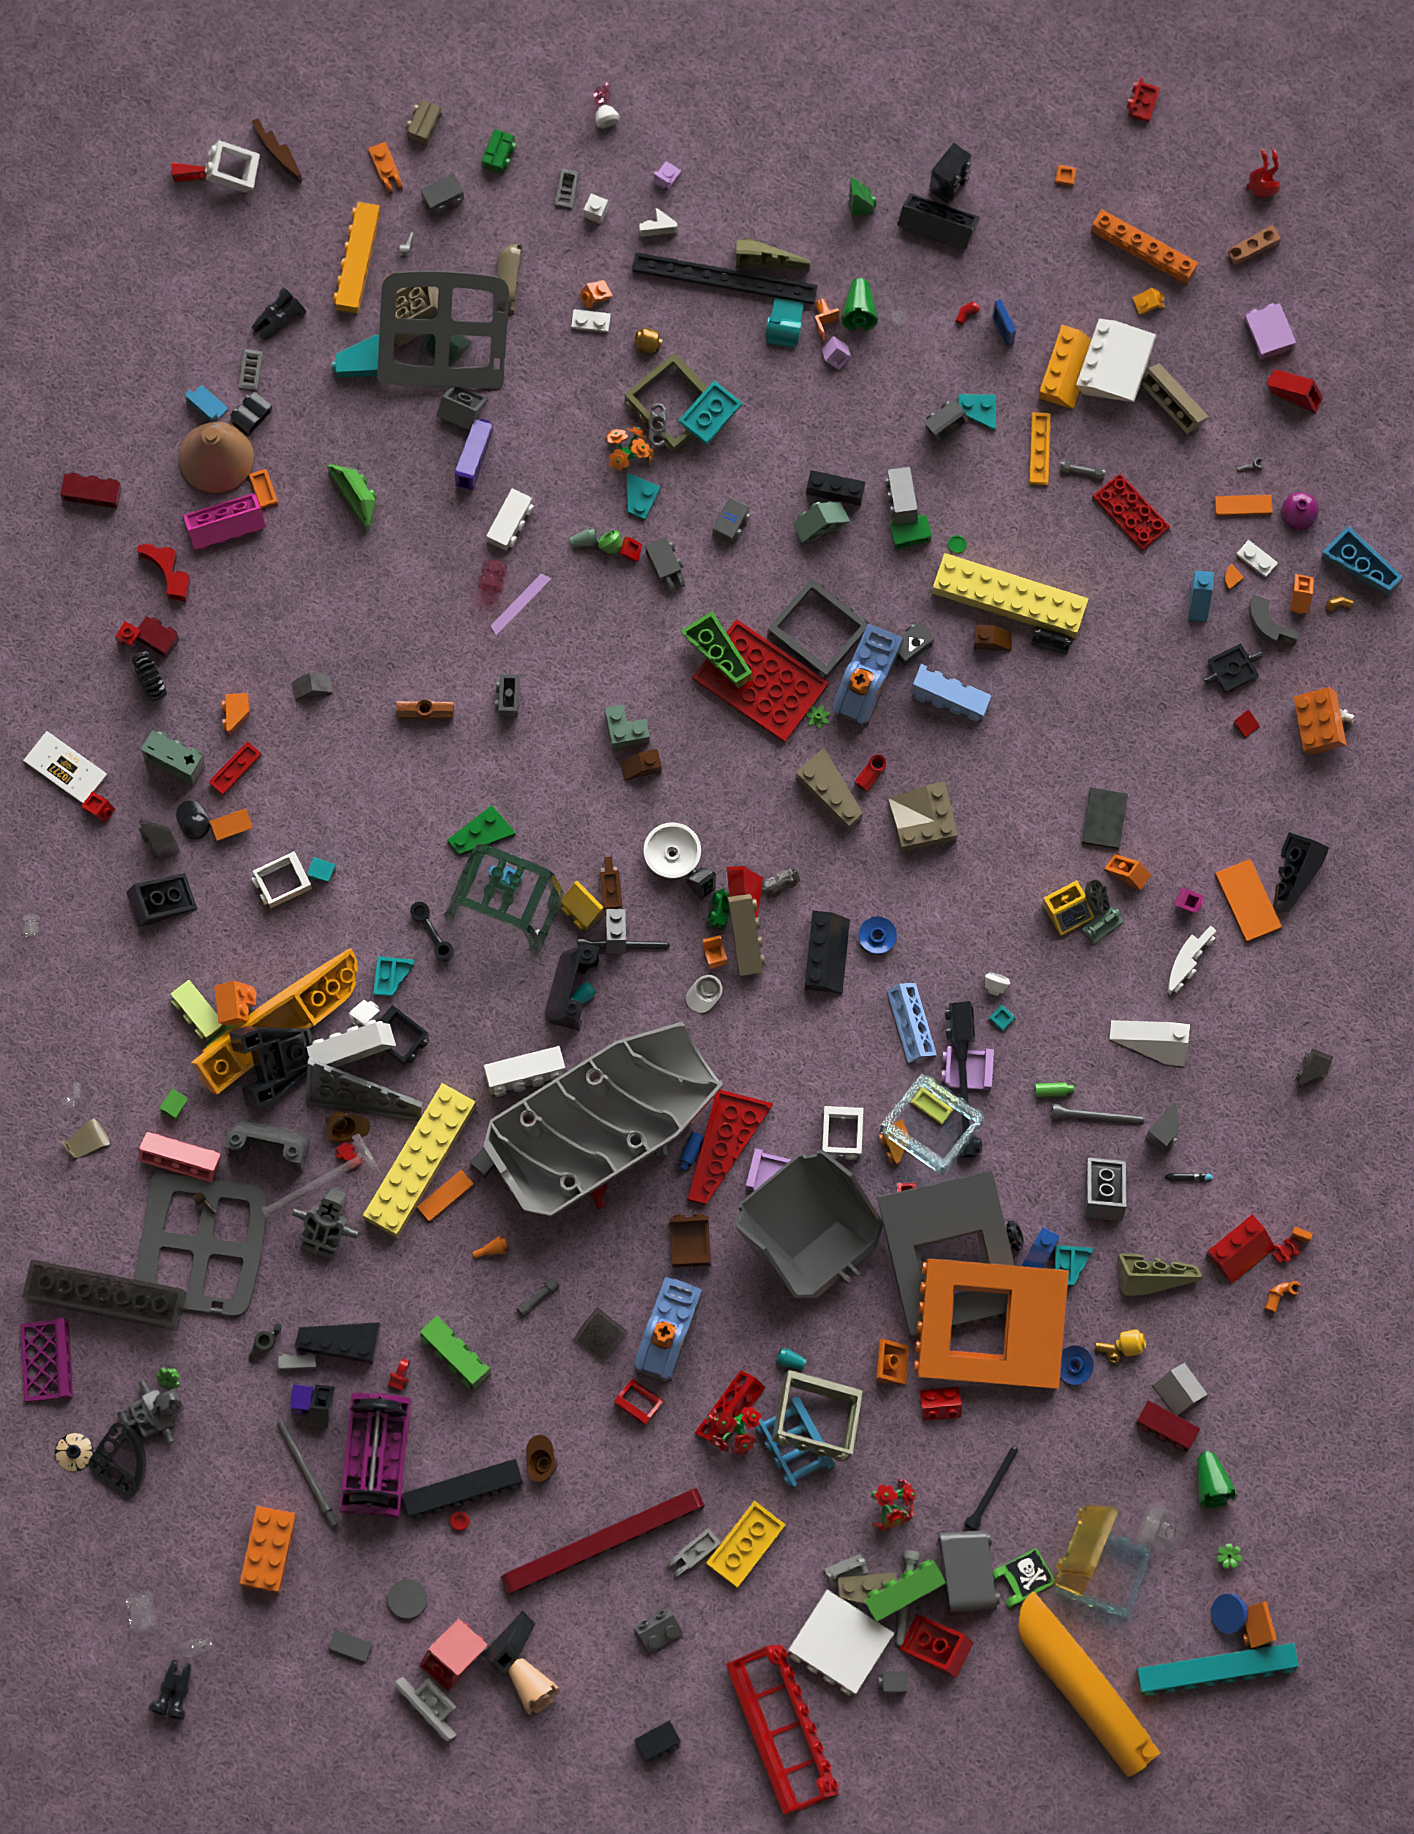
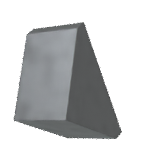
[292,672,333,700]

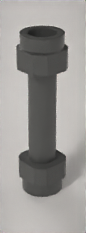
[1059,461,1106,480]
[517,1277,560,1316]

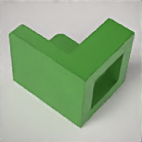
[159,1088,188,1121]

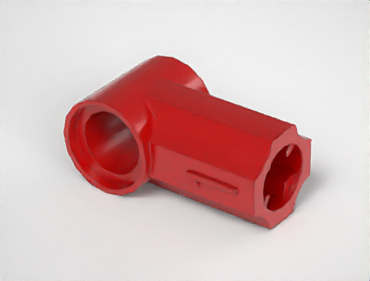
[854,754,886,792]

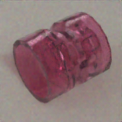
[478,559,507,593]

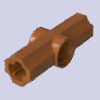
[396,699,454,721]

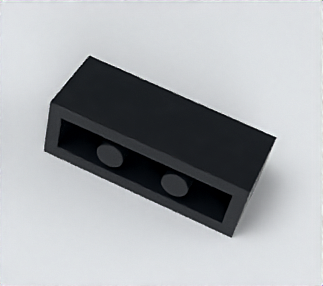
[806,470,866,506]

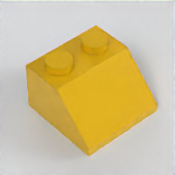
[560,881,604,932]

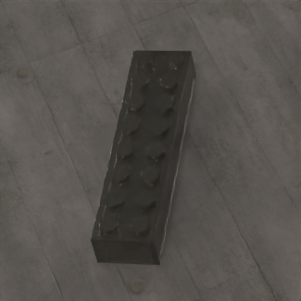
[22,1259,187,1331]

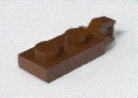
[600,857,623,910]

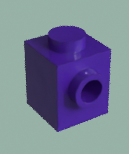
[290,1385,314,1415]

